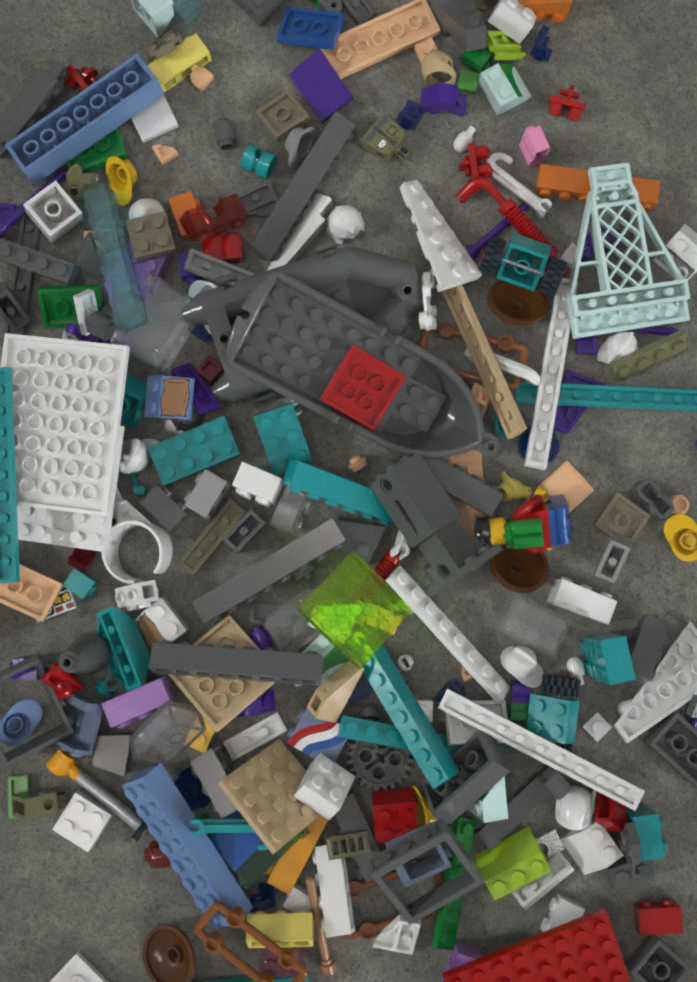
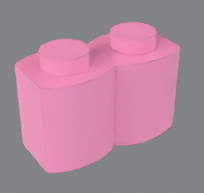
[519,125,551,168]

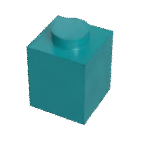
[62,568,99,599]

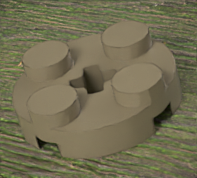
[145,29,183,61]

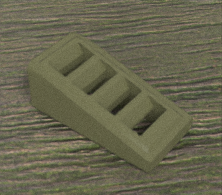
[326,831,371,860]

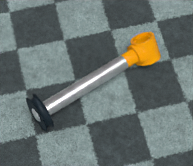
[46,747,148,842]

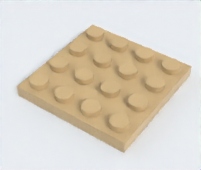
[169,615,275,733]
[218,739,321,854]

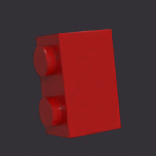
[633,898,683,936]

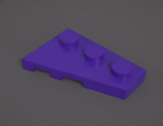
[553,370,605,434]

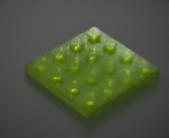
[297,550,412,670]

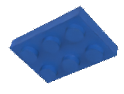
[276,6,344,50]

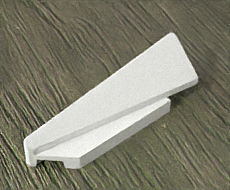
[267,193,332,271]

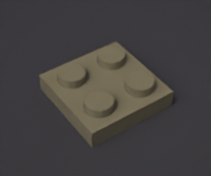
[255,89,311,142]
[125,211,176,261]
[592,492,651,543]

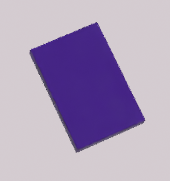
[289,48,354,123]

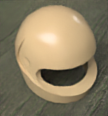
[421,50,456,86]

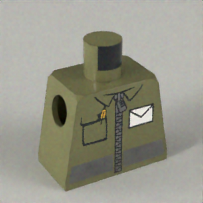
[360,112,410,163]
[12,789,67,821]

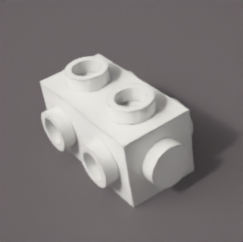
[115,580,159,612]

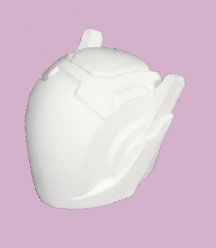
[555,786,596,830]

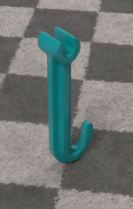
[190,817,269,850]

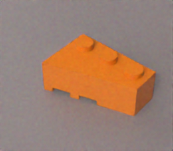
[518,0,573,23]

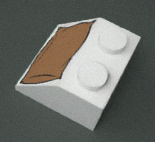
[135,597,190,648]

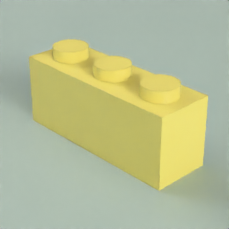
[147,33,212,92]
[246,910,314,948]

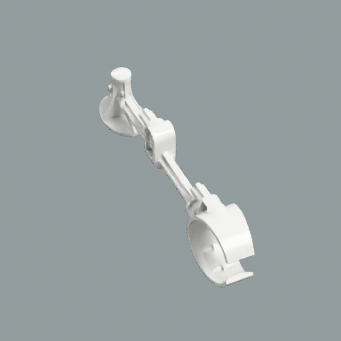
[62,331,173,584]

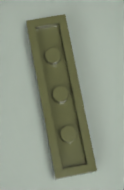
[610,329,687,382]
[178,499,246,576]

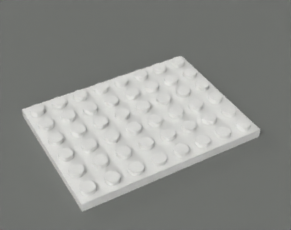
[0,333,130,517]

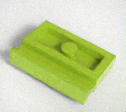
[486,31,526,60]

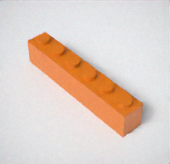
[534,164,660,212]

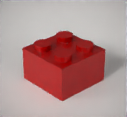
[371,788,417,843]

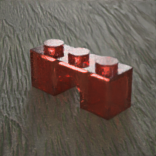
[179,194,248,242]

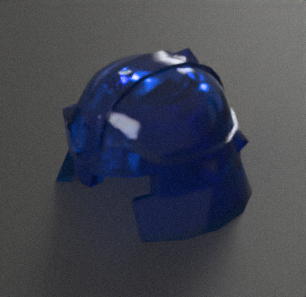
[173,768,211,811]

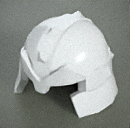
[326,205,364,245]

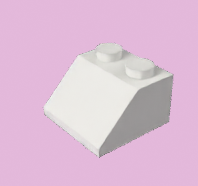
[560,815,624,875]

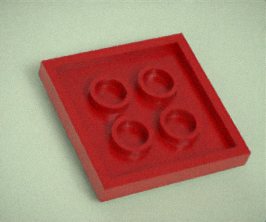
[319,344,406,431]

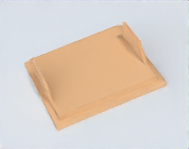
[538,460,594,513]

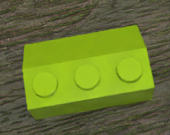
[473,825,552,901]

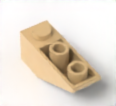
[307,657,364,723]

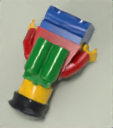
[474,487,571,554]

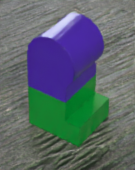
[508,680,530,721]

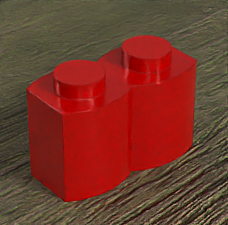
[201,232,245,264]
[595,791,627,832]

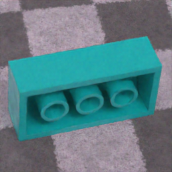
[148,416,241,487]
[579,632,636,685]

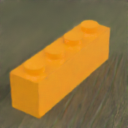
[266,815,328,894]

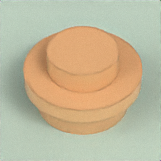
[348,454,367,472]
[670,495,689,515]

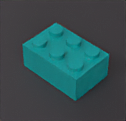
[253,401,313,475]

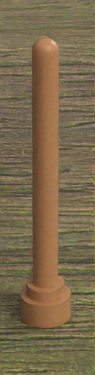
[306,876,337,975]

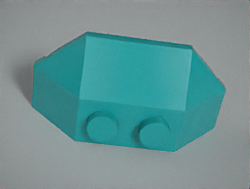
[97,606,150,691]

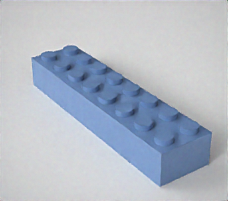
[5,54,165,185]
[121,763,253,928]

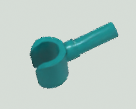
[130,472,147,497]

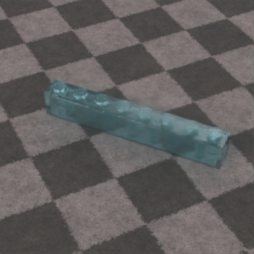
[83,182,149,333]

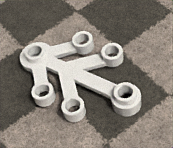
[419,271,438,331]

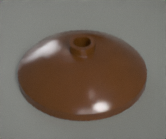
[487,280,548,326]
[489,544,549,593]
[143,924,196,982]

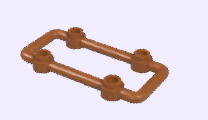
[418,322,529,390]
[343,859,444,940]
[194,901,308,982]

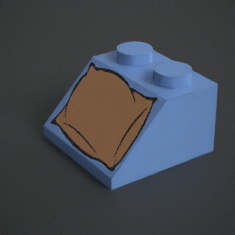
[144,375,195,420]

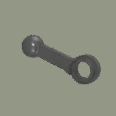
[337,705,380,722]

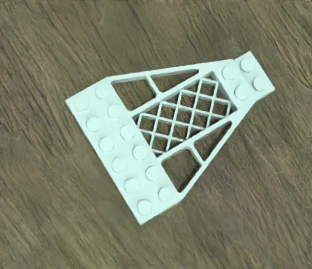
[566,163,691,339]

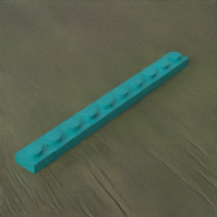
[0,367,20,583]
[514,382,697,412]

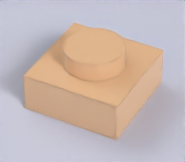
[413,37,438,64]

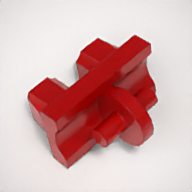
[64,64,98,95]
[548,85,586,121]
[459,142,493,178]
[42,661,84,700]

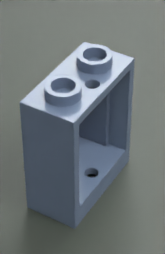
[385,822,452,887]

